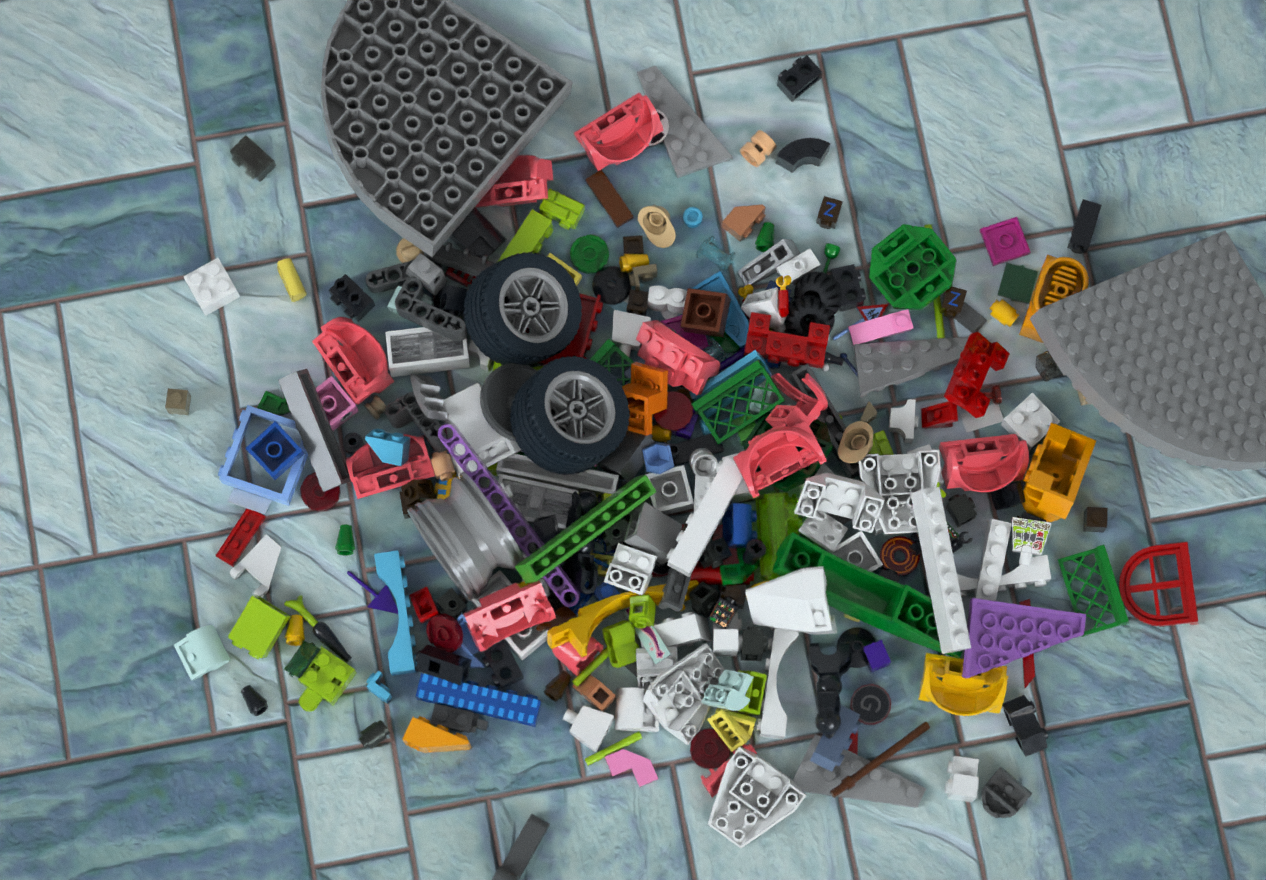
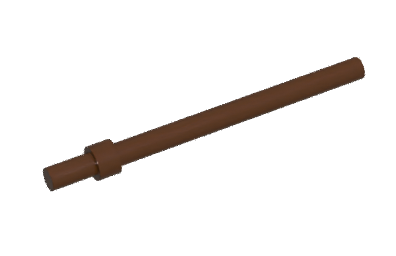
[830,722,930,798]

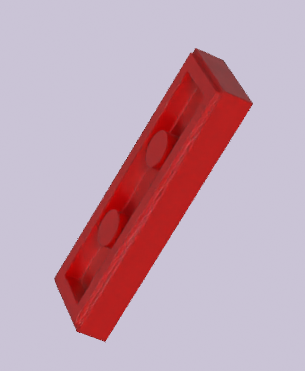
[216,508,266,567]

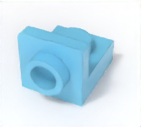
[366,671,392,704]

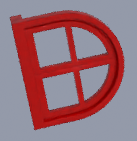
[1119,542,1198,627]

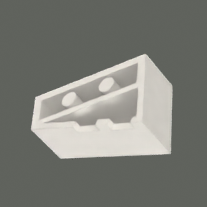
[641,612,712,648]

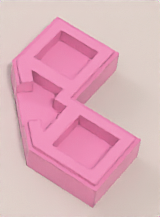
[605,749,658,787]

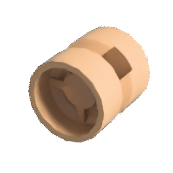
[740,130,777,167]

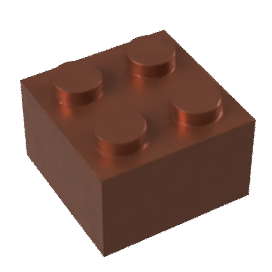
[680,288,731,337]

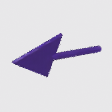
[347,571,398,614]

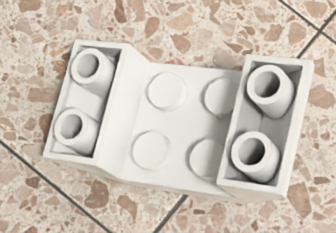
[794,472,885,533]

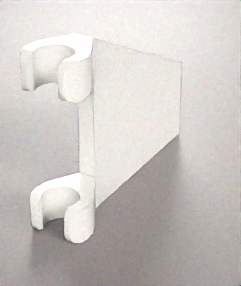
[230,534,281,598]

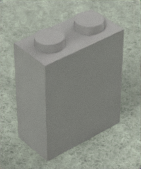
[624,502,682,565]

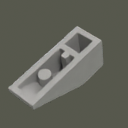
[737,239,801,286]

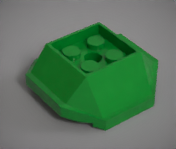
[869,224,957,310]

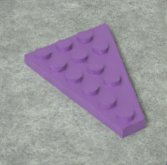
[962,598,1086,678]

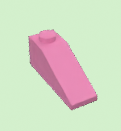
[848,309,913,346]

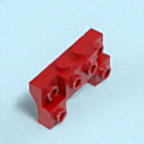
[744,312,830,369]
[944,332,1010,418]

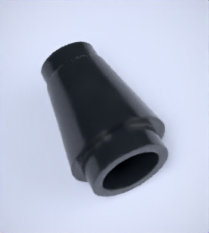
[241,685,268,716]

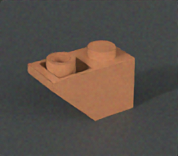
[722,205,766,241]
[572,675,616,712]

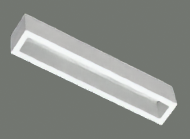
[496,454,619,496]
[666,457,743,577]

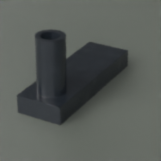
[670,431,724,466]

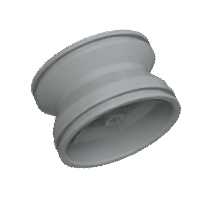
[407,472,524,601]

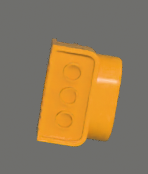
[1019,254,1089,343]
[1022,422,1097,522]

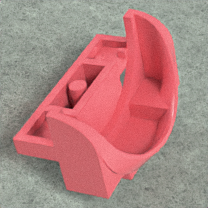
[574,92,664,171]
[475,155,553,208]
[312,317,394,405]
[636,320,720,395]
[733,421,827,498]
[346,434,435,499]
[939,434,1029,493]
[464,580,556,653]

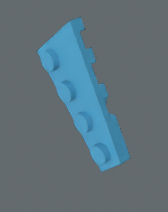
[691,271,749,349]

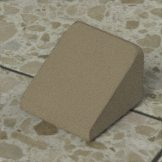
[860,401,878,423]

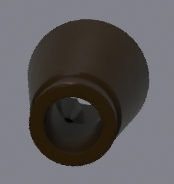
[544,670,572,701]

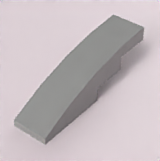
[410,374,448,420]

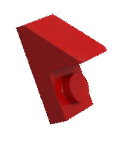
[921,401,958,428]
[409,587,440,624]

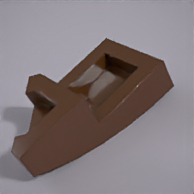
[536,606,578,632]

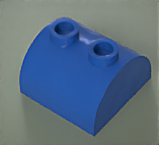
[722,503,757,548]

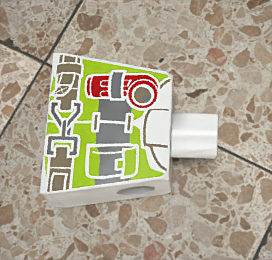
[1011,517,1051,566]

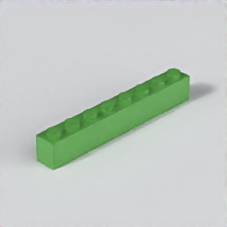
[515,475,657,583]

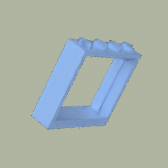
[218,405,308,506]

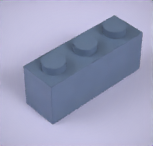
[810,705,861,772]

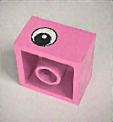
[315,376,358,431]

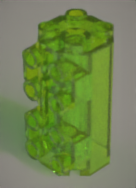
[755,492,803,581]

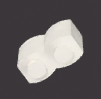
[648,286,687,314]

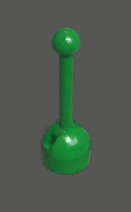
[823,243,841,273]

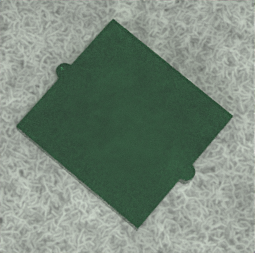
[997,263,1038,304]
[284,640,321,679]

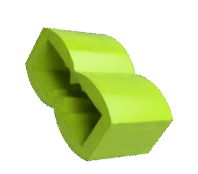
[602,620,640,668]

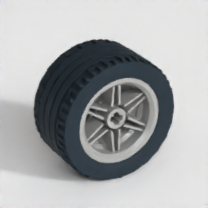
[464,252,582,366]
[510,356,630,475]

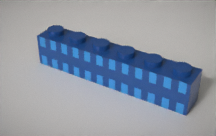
[415,673,541,727]

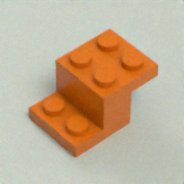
[622,362,668,436]

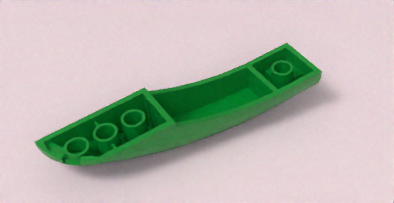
[772,532,962,659]

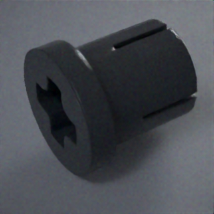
[743,539,766,565]

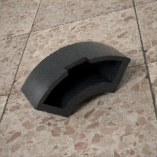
[776,138,830,173]
[1002,695,1048,757]

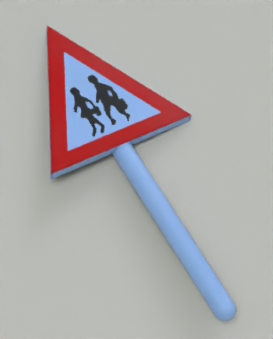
[833,304,888,340]

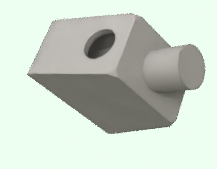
[406,253,448,296]

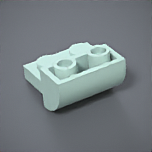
[174,625,231,680]
[701,670,753,711]

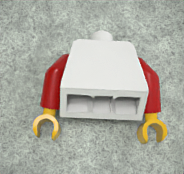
[738,275,791,333]

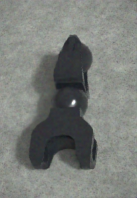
[560,491,602,594]
[808,642,851,738]

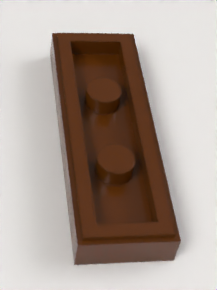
[585,169,634,228]

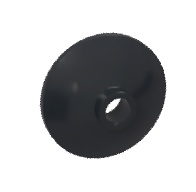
[592,266,632,305]
[836,628,876,668]

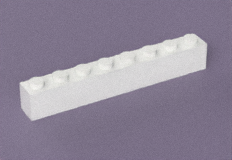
[911,487,971,654]

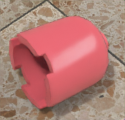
[552,636,604,676]

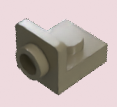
[629,264,657,291]

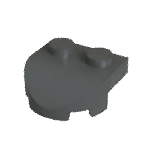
[981,767,1033,818]

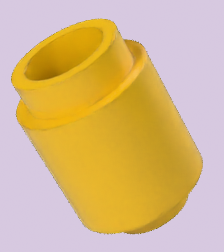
[989,299,1019,327]

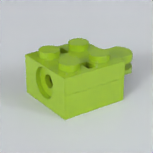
[298,646,357,712]

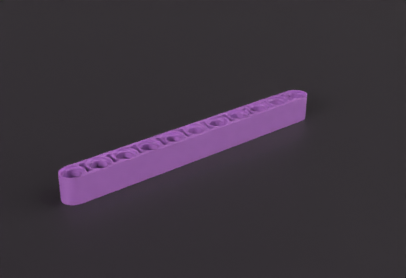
[438,423,580,607]

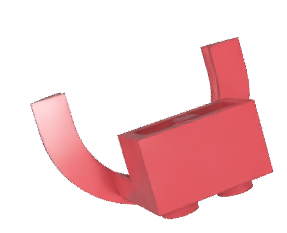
[766,373,828,427]

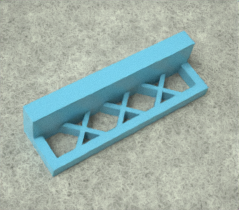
[689,350,773,418]

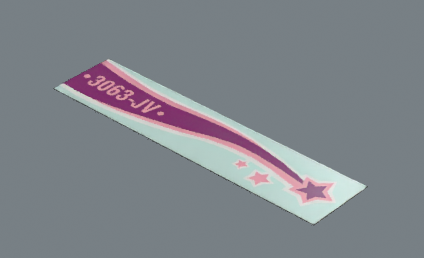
[624,607,671,665]

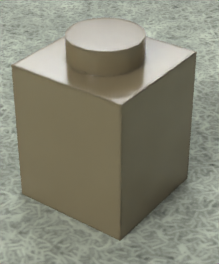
[165,388,191,415]

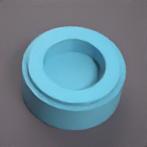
[683,207,703,228]

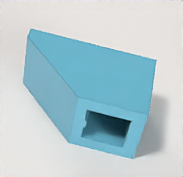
[365,429,410,466]

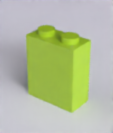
[228,595,291,659]

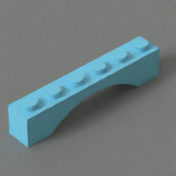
[374,550,417,676]

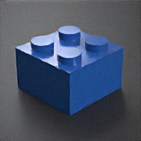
[245,421,305,480]

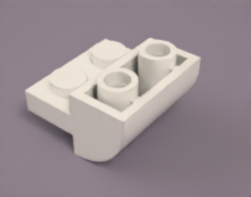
[604,543,658,595]
[636,646,678,690]
[615,688,659,732]

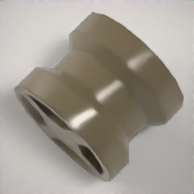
[364,395,386,420]

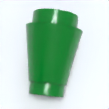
[755,222,775,253]
[335,524,355,556]

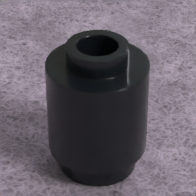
[343,433,364,456]

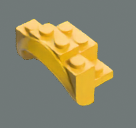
[919,653,1008,716]

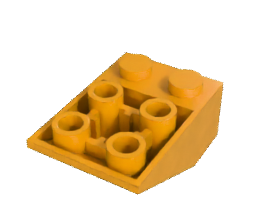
[402,716,471,753]

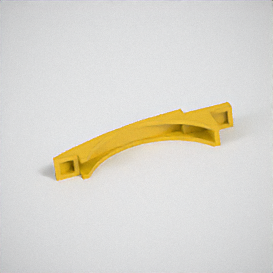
[547,580,699,657]

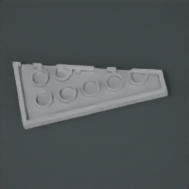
[637,66,732,178]
[854,337,969,398]
[793,734,926,808]

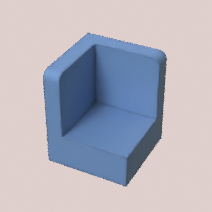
[642,442,675,474]

